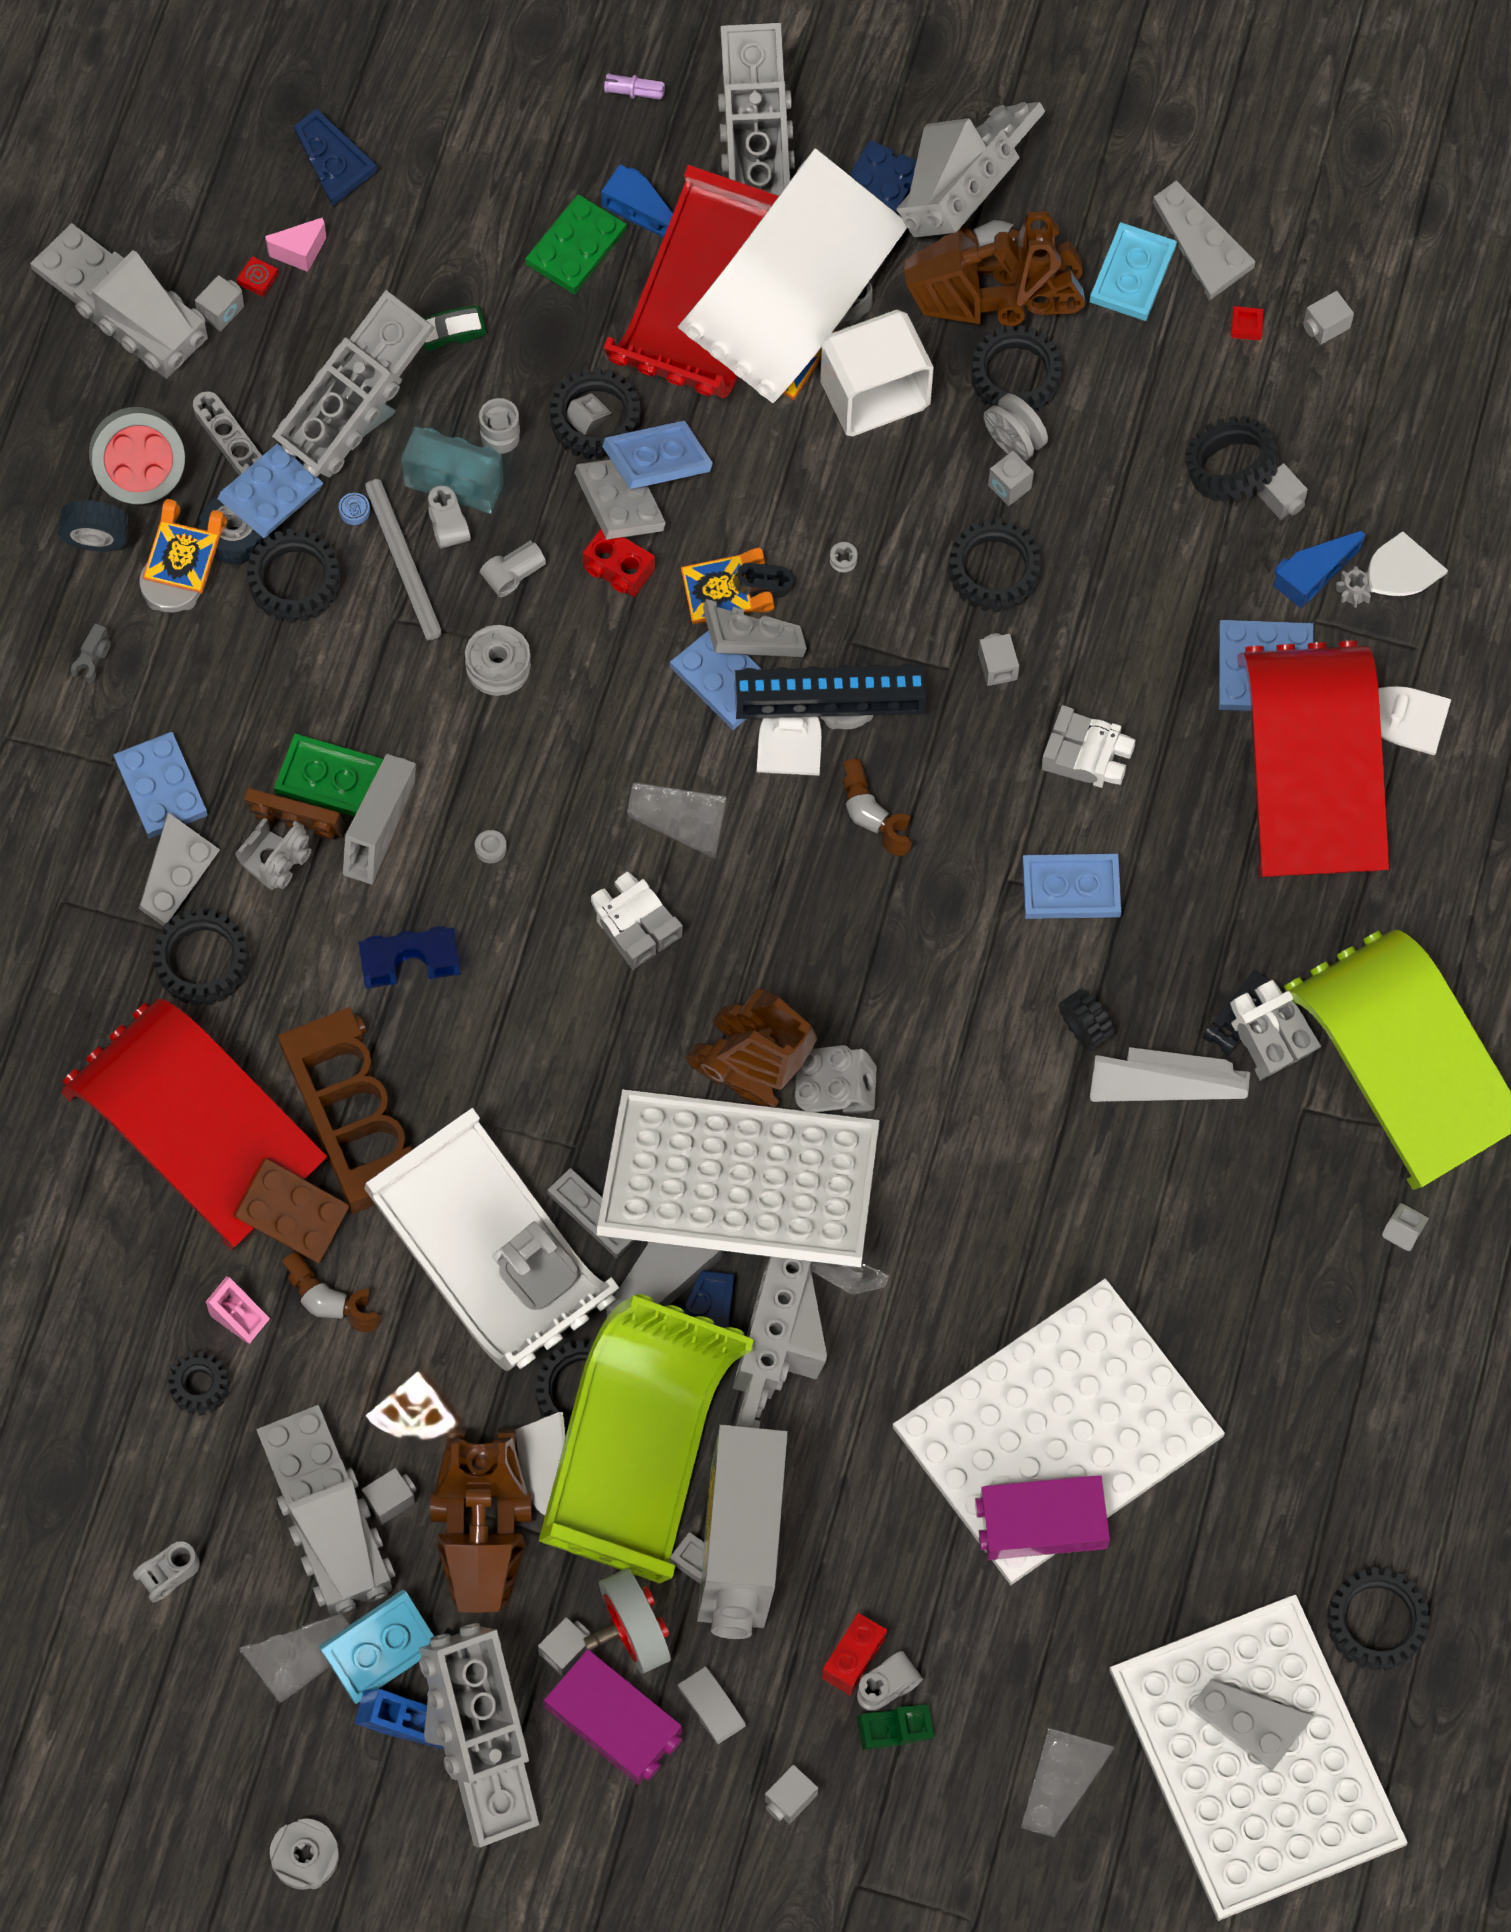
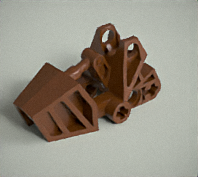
[904,211,1085,326]
[685,988,817,1108]
[430,1428,532,1613]

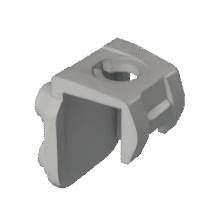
[235,818,311,890]
[795,1045,877,1113]
[492,1221,577,1310]

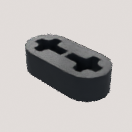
[733,563,794,598]

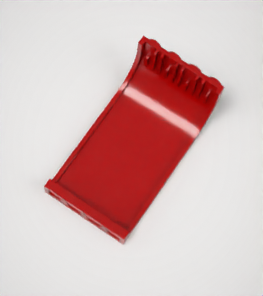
[604,165,779,398]
[1237,641,1389,877]
[61,998,327,1251]

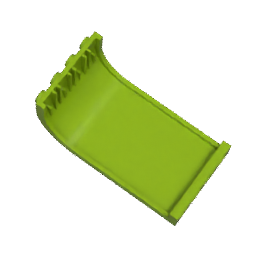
[1283,930,1511,1190]
[539,1294,754,1583]

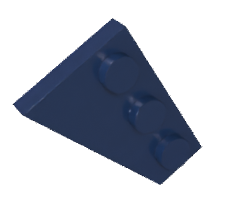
[294,108,377,207]
[684,1271,734,1328]

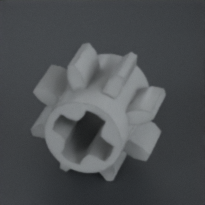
[1336,566,1372,608]

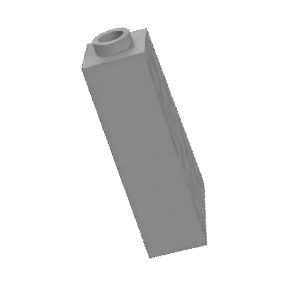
[343,754,416,885]
[607,1242,724,1317]

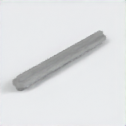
[365,479,442,640]

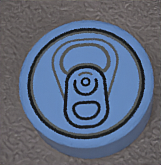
[339,493,370,525]

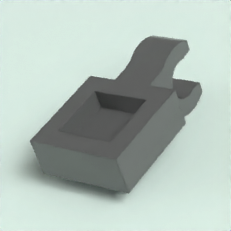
[71,623,111,683]

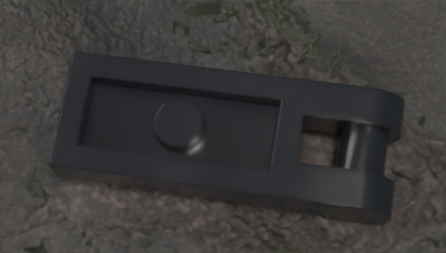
[1202,970,1280,1056]

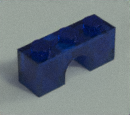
[358,926,461,989]

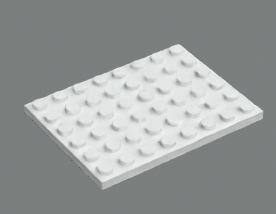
[597,1089,879,1267]
[893,1278,1225,1585]
[1109,1594,1407,1921]

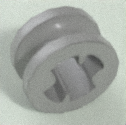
[830,542,858,572]

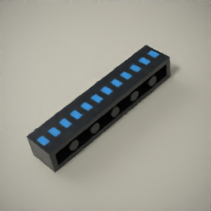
[734,664,926,719]

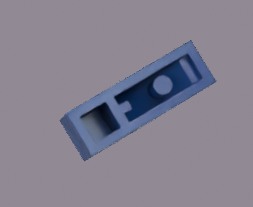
[601,165,673,238]
[1273,531,1365,609]
[354,1689,444,1750]

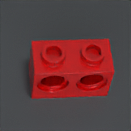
[583,529,655,597]
[822,1613,887,1696]

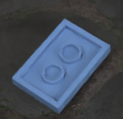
[602,421,713,489]
[218,444,323,538]
[670,630,761,730]
[113,732,208,839]
[1022,854,1121,919]

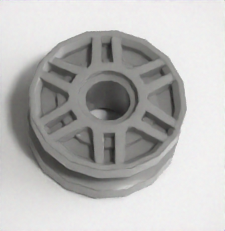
[984,393,1048,461]
[465,625,531,696]

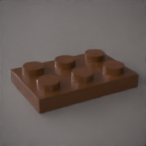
[244,788,347,840]
[232,1158,350,1263]

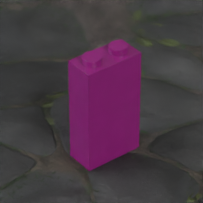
[975,1475,1110,1560]
[544,1649,682,1785]

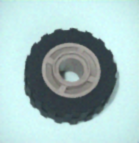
[199,498,269,564]
[58,500,129,552]

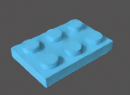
[1089,222,1177,321]
[318,1590,434,1704]

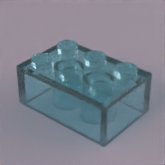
[401,426,504,514]

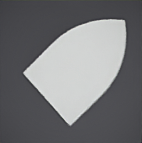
[1368,532,1448,596]
[1378,686,1451,755]
[757,717,821,776]
[516,1412,566,1515]

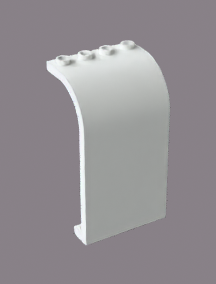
[678,148,907,403]
[364,1108,619,1371]

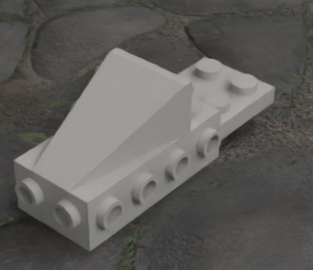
[718,23,794,196]
[896,102,1045,237]
[30,223,208,379]
[272,290,435,478]
[732,1256,827,1428]
[256,1405,395,1616]
[419,1623,539,1847]

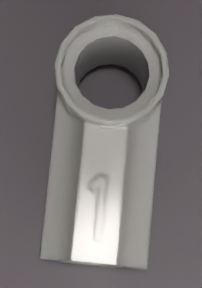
[480,540,546,597]

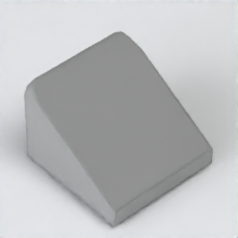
[565,393,612,435]
[1382,1203,1429,1251]

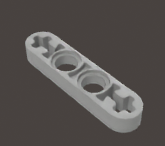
[193,392,262,476]

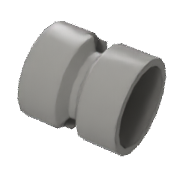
[479,398,520,454]

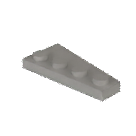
[1153,181,1256,301]

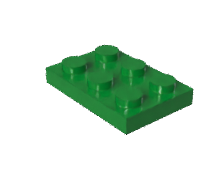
[525,194,627,295]
[274,734,384,817]

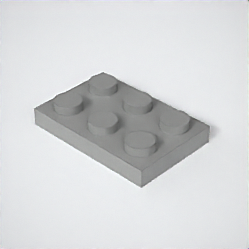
[575,460,666,540]

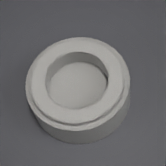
[475,830,507,863]

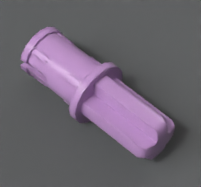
[604,73,665,100]

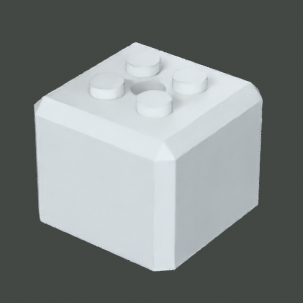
[820,310,933,436]

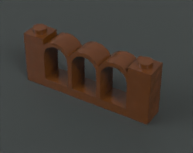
[278,1007,412,1214]

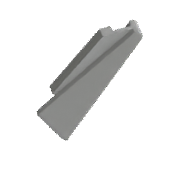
[1090,1047,1250,1102]

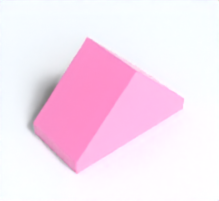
[265,218,326,272]
[206,1276,270,1344]

